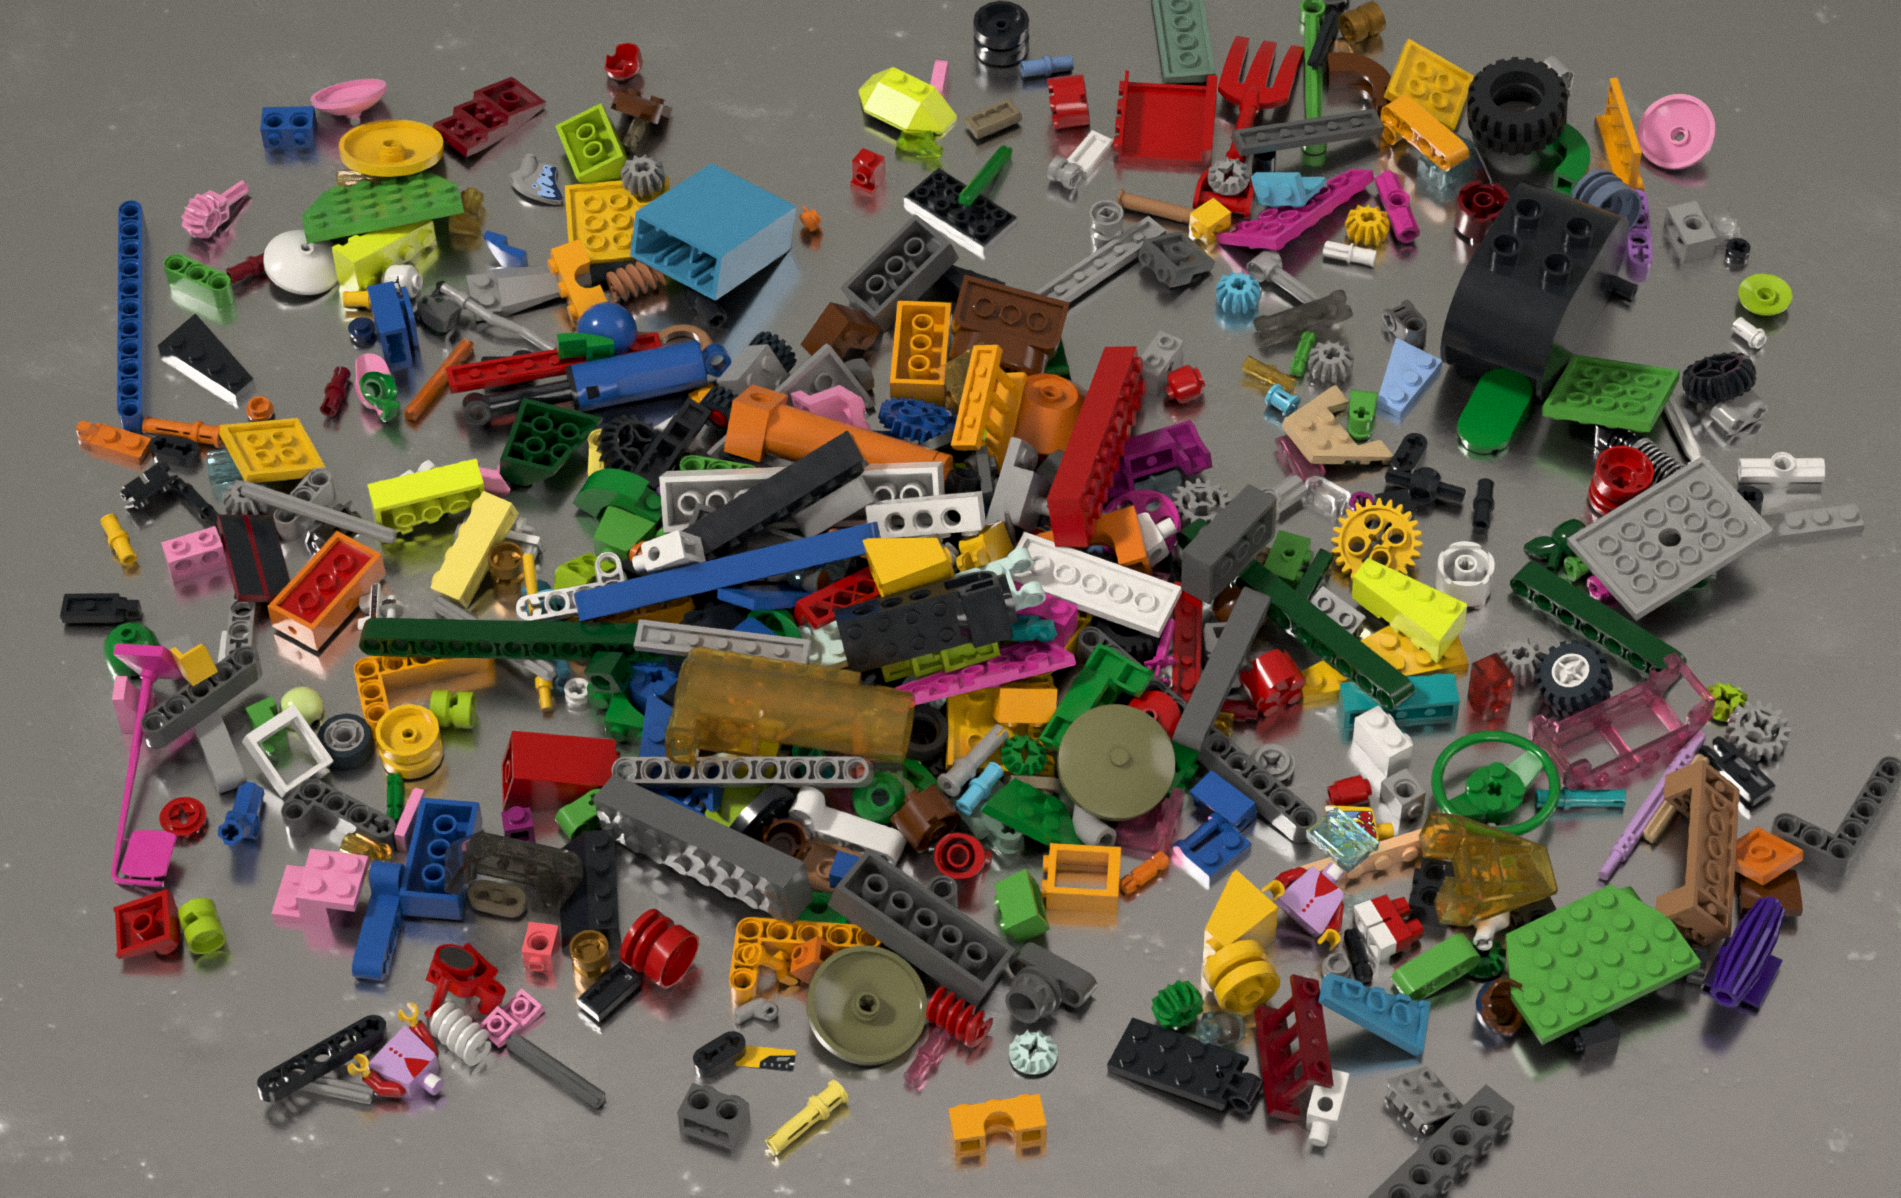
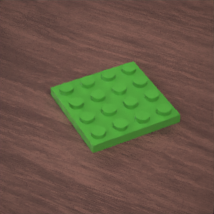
[1542,354,1680,433]

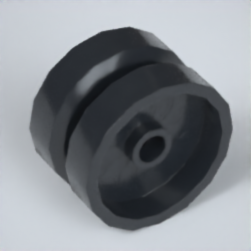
[973,1,1029,66]

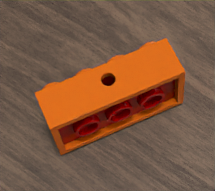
[267,531,386,651]

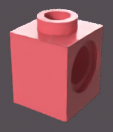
[521,922,561,972]

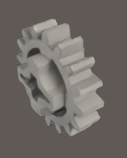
[1172,478,1231,528]
[1725,700,1791,761]

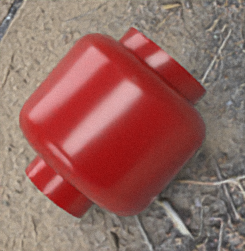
[1164,365,1206,405]

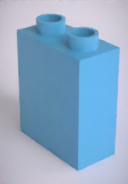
[630,163,797,301]

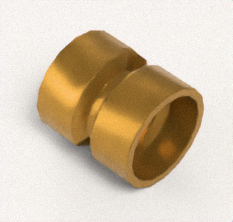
[1338,1,1386,45]
[488,542,526,594]
[570,930,611,985]

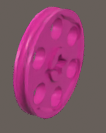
[1103,489,1181,557]

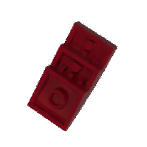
[433,77,546,157]

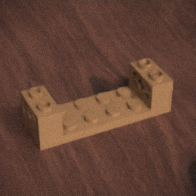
[1656,760,1740,946]

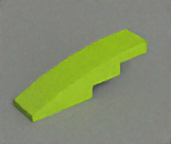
[880,642,1001,683]

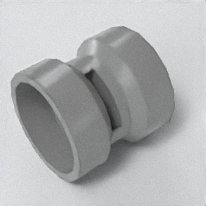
[1047,155,1083,190]

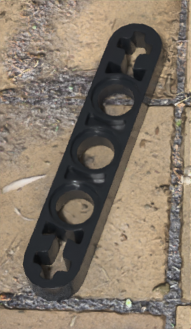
[257,1015,387,1102]

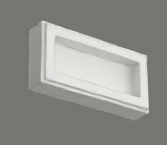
[1067,130,1114,178]

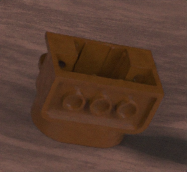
[948,275,1070,376]

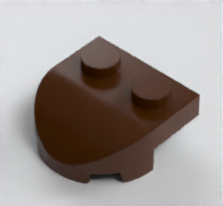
[610,88,673,124]

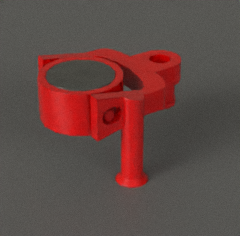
[424,943,506,1019]

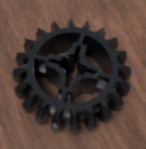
[1682,352,1757,405]
[596,414,662,473]

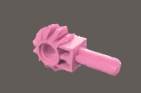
[181,180,250,239]

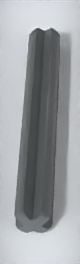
[506,1033,606,1108]

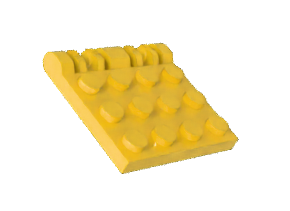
[946,675,1055,778]

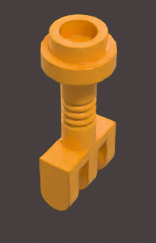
[742,943,798,986]

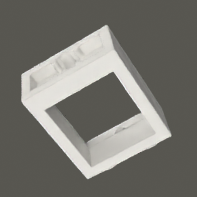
[242,704,334,798]

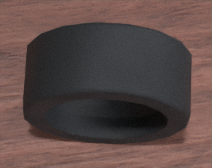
[891,704,948,762]

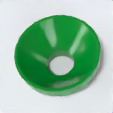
[852,771,906,825]

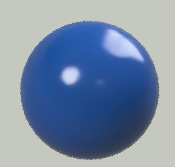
[577,302,637,355]

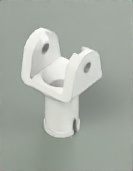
[1468,898,1510,950]

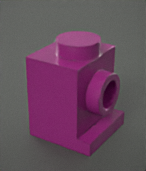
[501,806,536,851]

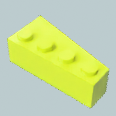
[331,220,436,291]
[367,459,485,544]
[1352,558,1467,663]

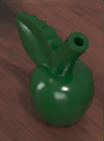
[1524,519,1586,573]

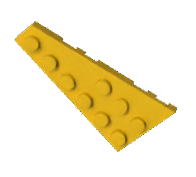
[1301,625,1469,704]

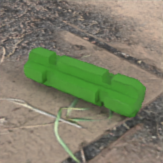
[1289,331,1317,377]

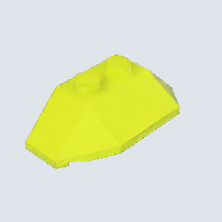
[858,67,957,135]

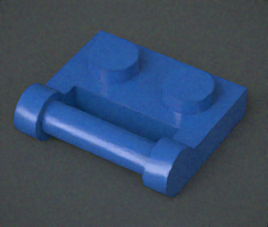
[1172,812,1252,883]

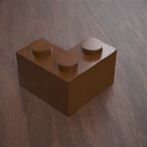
[800,302,881,360]

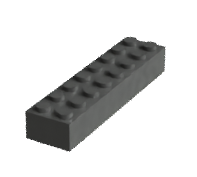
[593,774,813,924]

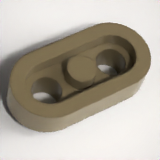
[1002,775,1060,796]
[468,880,527,918]

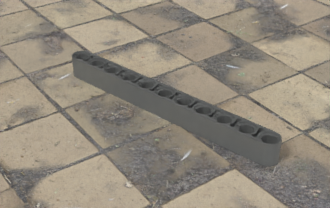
[1076,627,1317,844]

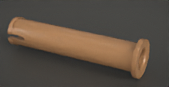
[1117,189,1196,224]

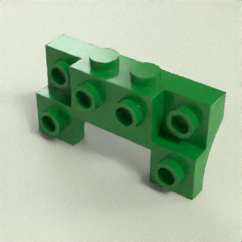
[1038,643,1154,752]

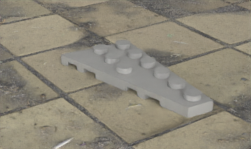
[706,344,876,459]

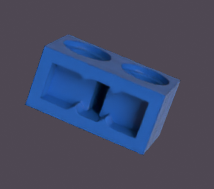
[260,106,318,148]

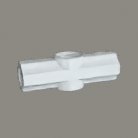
[1738,452,1825,489]

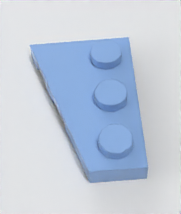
[1377,338,1442,419]

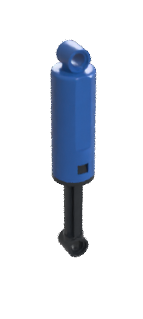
[462,340,732,426]

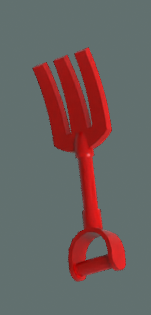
[1192,36,1304,220]

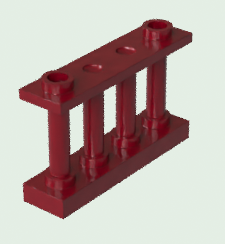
[1254,974,1334,1122]

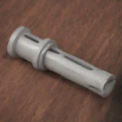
[937,724,1009,797]

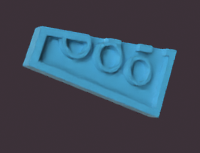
[1318,973,1431,1056]

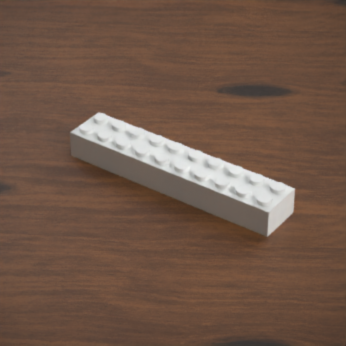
[659,461,945,533]

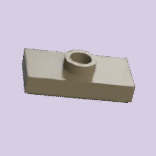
[964,99,1022,139]

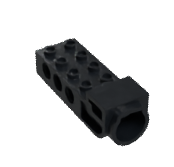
[833,571,1018,675]

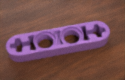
[1626,189,1653,274]

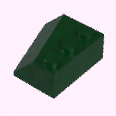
[500,398,603,486]

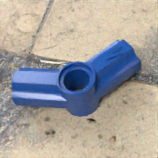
[218,782,265,845]

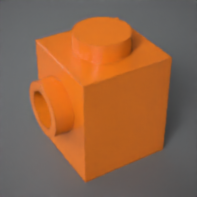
[790,936,840,984]

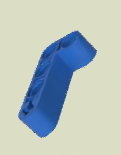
[352,860,405,981]

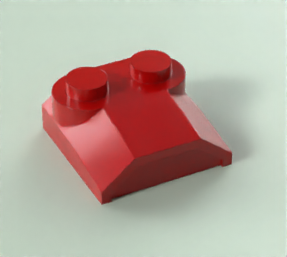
[113,889,180,959]

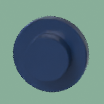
[348,317,375,342]

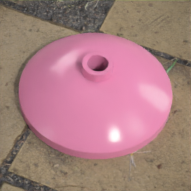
[310,79,387,118]
[1637,94,1716,170]

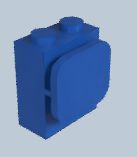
[367,281,419,368]

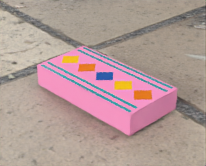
[394,788,426,853]

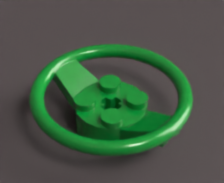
[1431,731,1561,838]

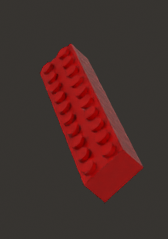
[1047,346,1147,547]

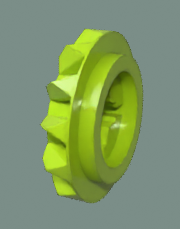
[1702,681,1748,722]

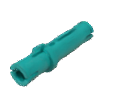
[1535,787,1626,810]

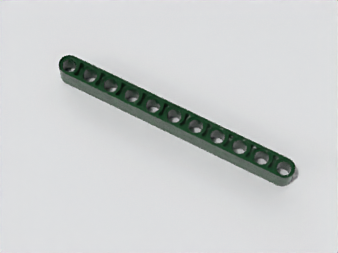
[1176,518,1415,711]
[359,618,664,662]

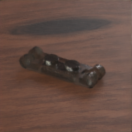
[1253,290,1353,346]

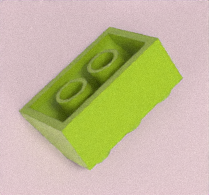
[555,103,628,183]

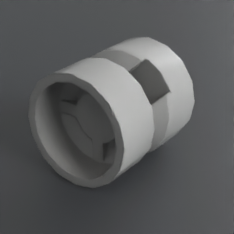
[1089,200,1123,249]

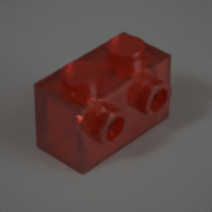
[1467,652,1515,722]

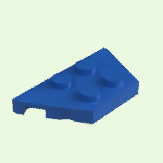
[639,694,702,795]

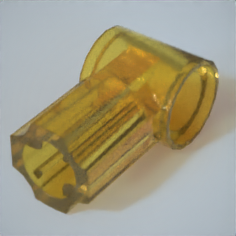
[449,187,484,237]
[339,832,395,871]

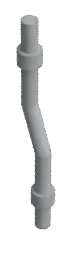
[440,283,557,351]

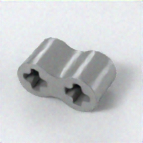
[1710,390,1768,435]

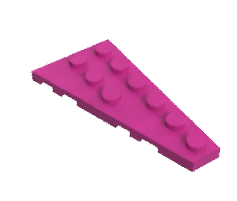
[1216,169,1375,251]
[883,639,1076,710]

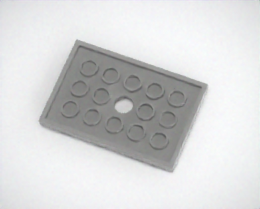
[1567,456,1774,621]

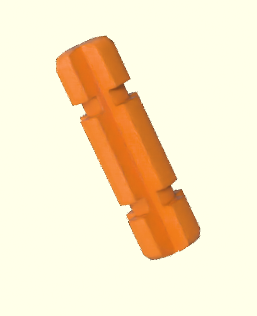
[1119,851,1170,894]

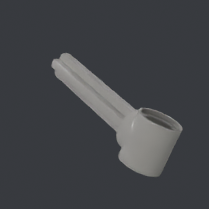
[1247,249,1338,321]

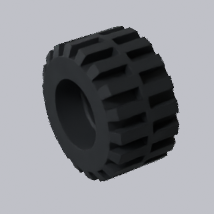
[1092,616,1161,667]

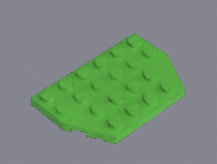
[302,171,464,244]
[1506,884,1701,1045]

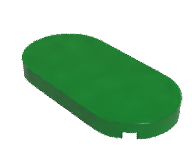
[1457,368,1533,454]

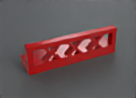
[793,566,881,630]

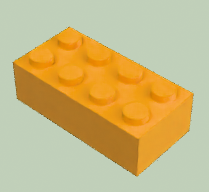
[890,301,952,406]

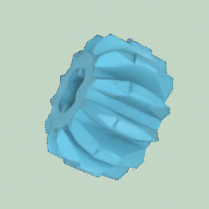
[1216,270,1261,315]

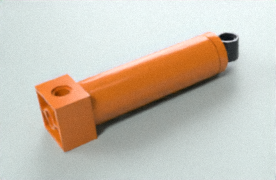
[724,384,980,494]

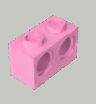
[161,526,228,583]

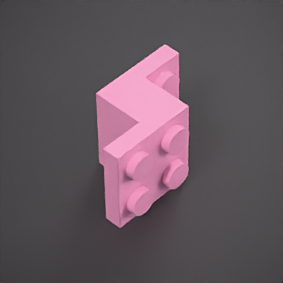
[791,385,872,431]
[271,848,370,928]

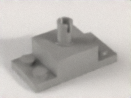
[985,437,1050,533]

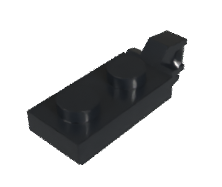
[60,593,142,623]

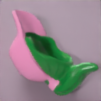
[354,353,401,422]

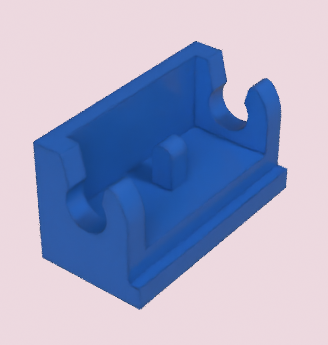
[1190,770,1257,832]

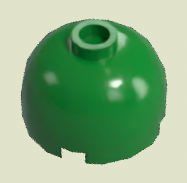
[103,622,160,679]

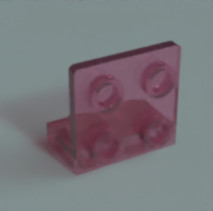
[1114,788,1184,857]

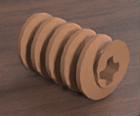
[606,260,666,302]

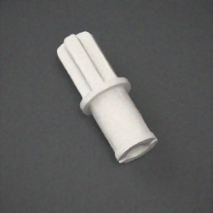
[1323,241,1377,267]

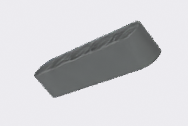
[141,646,262,749]

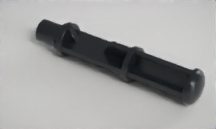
[173,478,220,536]

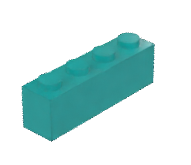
[1338,674,1460,728]

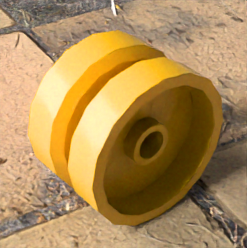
[375,704,444,779]
[1203,939,1281,1015]

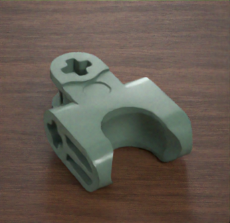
[949,780,1024,857]

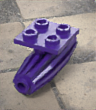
[1703,897,1785,1008]

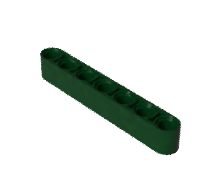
[1510,561,1687,686]

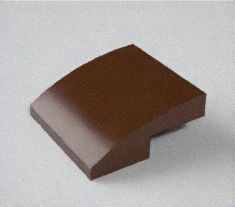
[1735,869,1803,916]

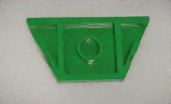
[980,778,1082,847]

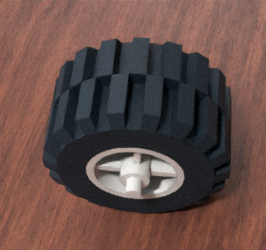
[1535,640,1613,719]

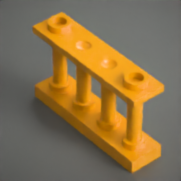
[951,345,1027,474]

